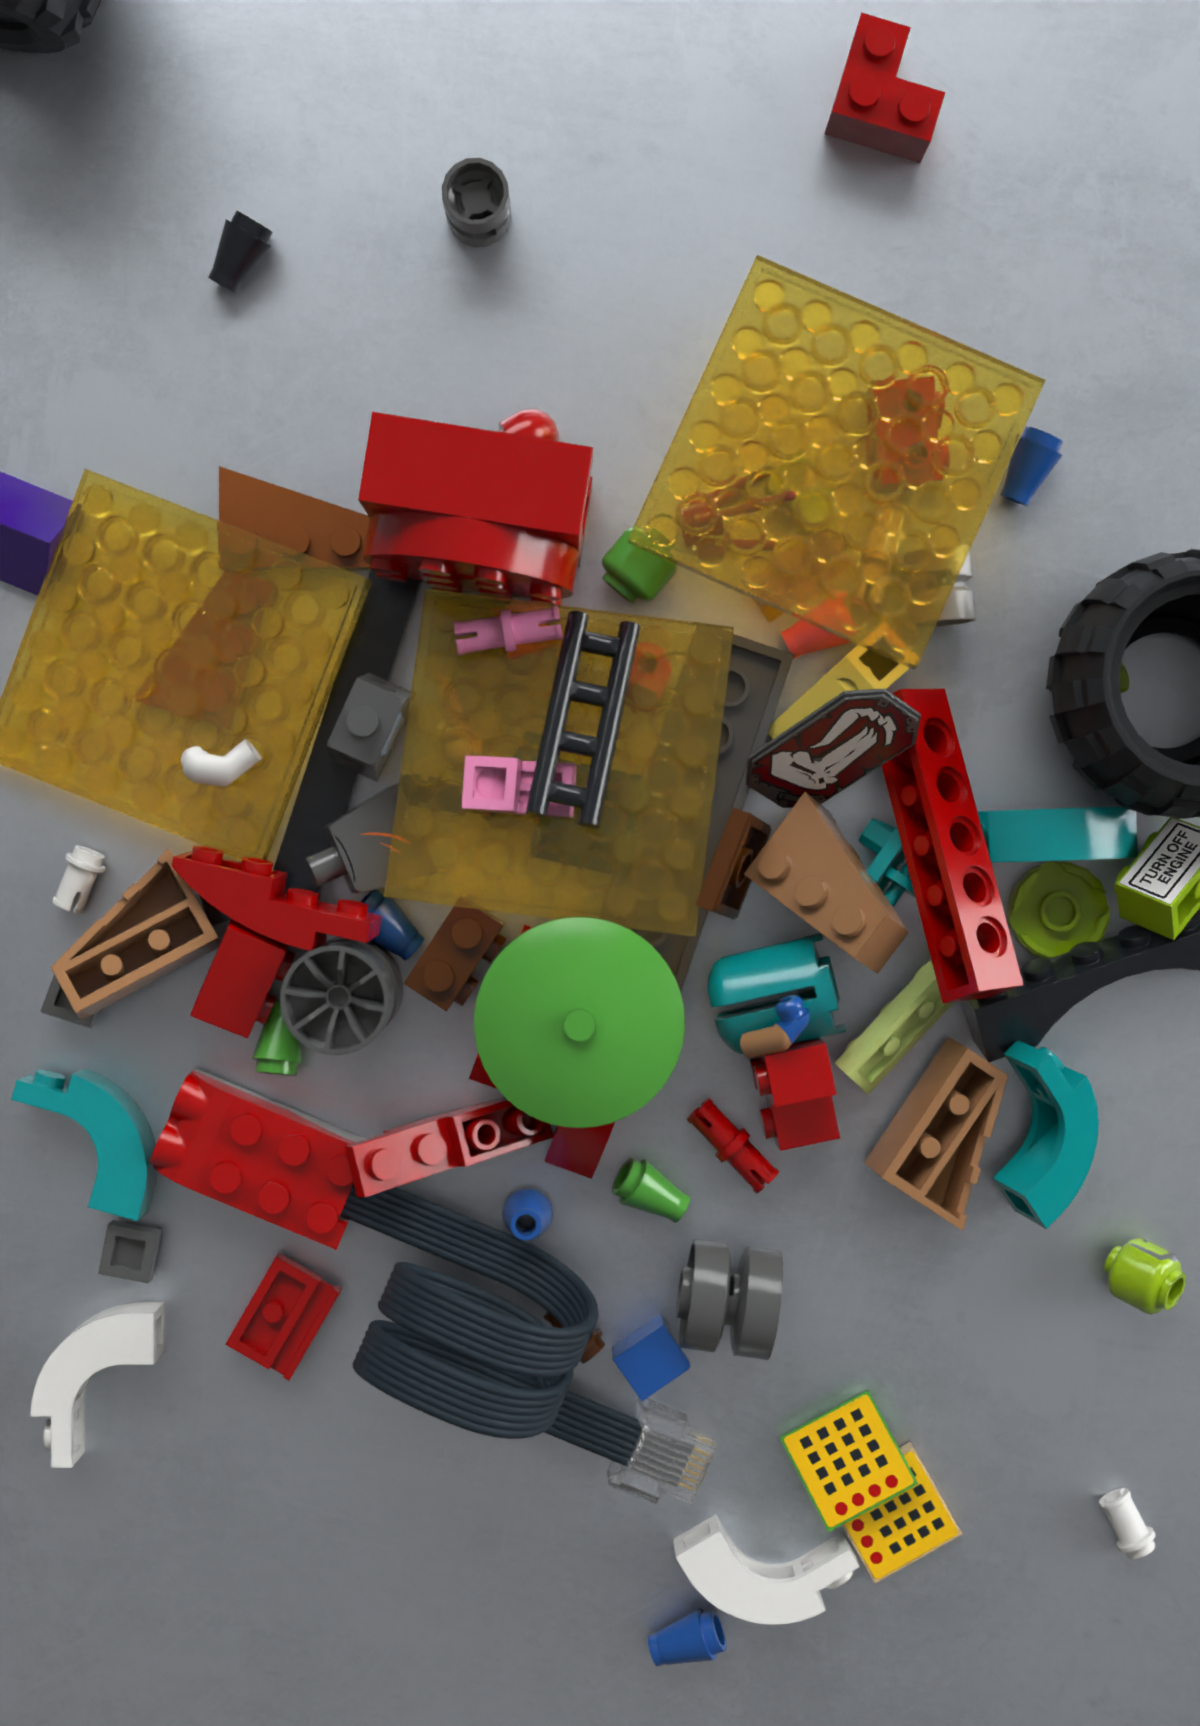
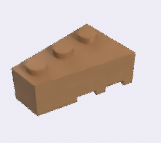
[744,792,909,974]
[51,848,219,1021]
[864,1037,1009,1231]

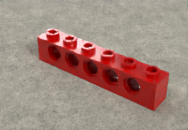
[882,688,1024,1004]

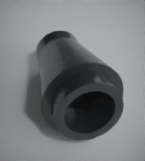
[208,210,273,293]

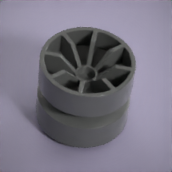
[280,937,403,1055]
[676,1239,783,1360]

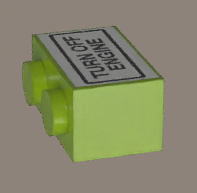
[1114,817,1200,940]

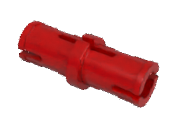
[686,1097,780,1194]

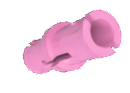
[453,606,563,655]

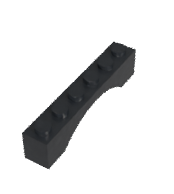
[963,908,1200,1062]

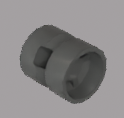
[442,158,511,247]

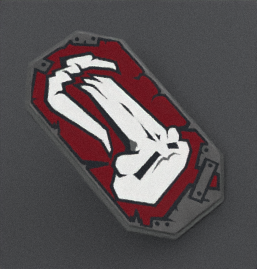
[746,689,921,808]

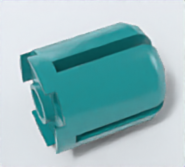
[708,933,846,1054]

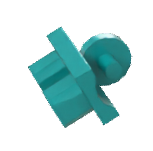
[858,818,915,907]

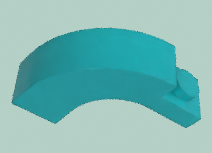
[978,807,1138,863]
[993,1040,1099,1229]
[11,1069,157,1221]

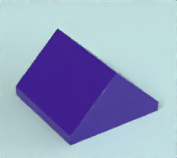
[0,471,85,600]

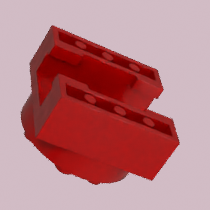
[358,412,593,607]

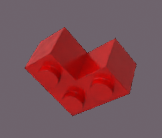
[824,12,946,163]
[749,1038,841,1151]

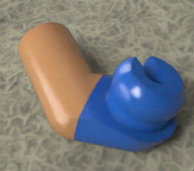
[740,995,810,1058]

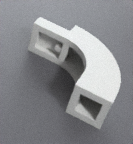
[30,1302,165,1468]
[673,1514,860,1625]

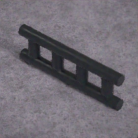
[525,611,640,829]

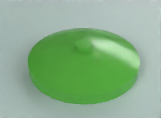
[474,916,685,1128]

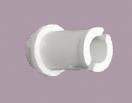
[52,845,106,914]
[1099,1488,1156,1559]

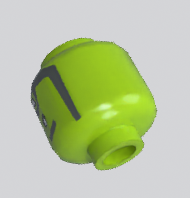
[1104,1238,1186,1315]

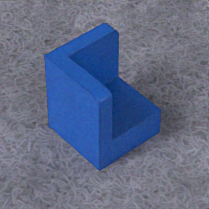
[612,1314,691,1401]

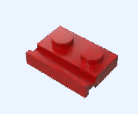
[225,1253,342,1381]

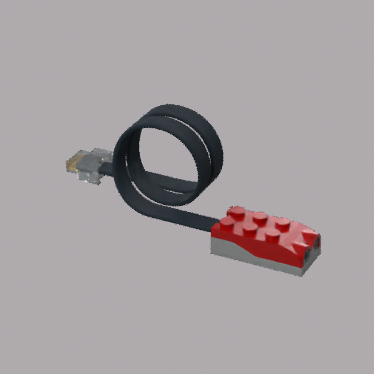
[149,1067,717,1506]

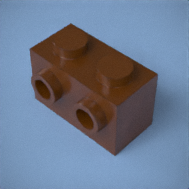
[403,895,507,1012]

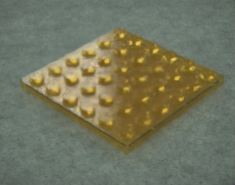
[628,255,1046,670]
[0,469,372,861]
[384,589,734,937]

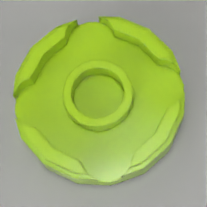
[1007,861,1110,959]

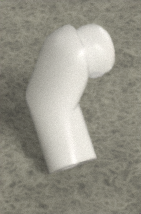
[180,739,262,787]

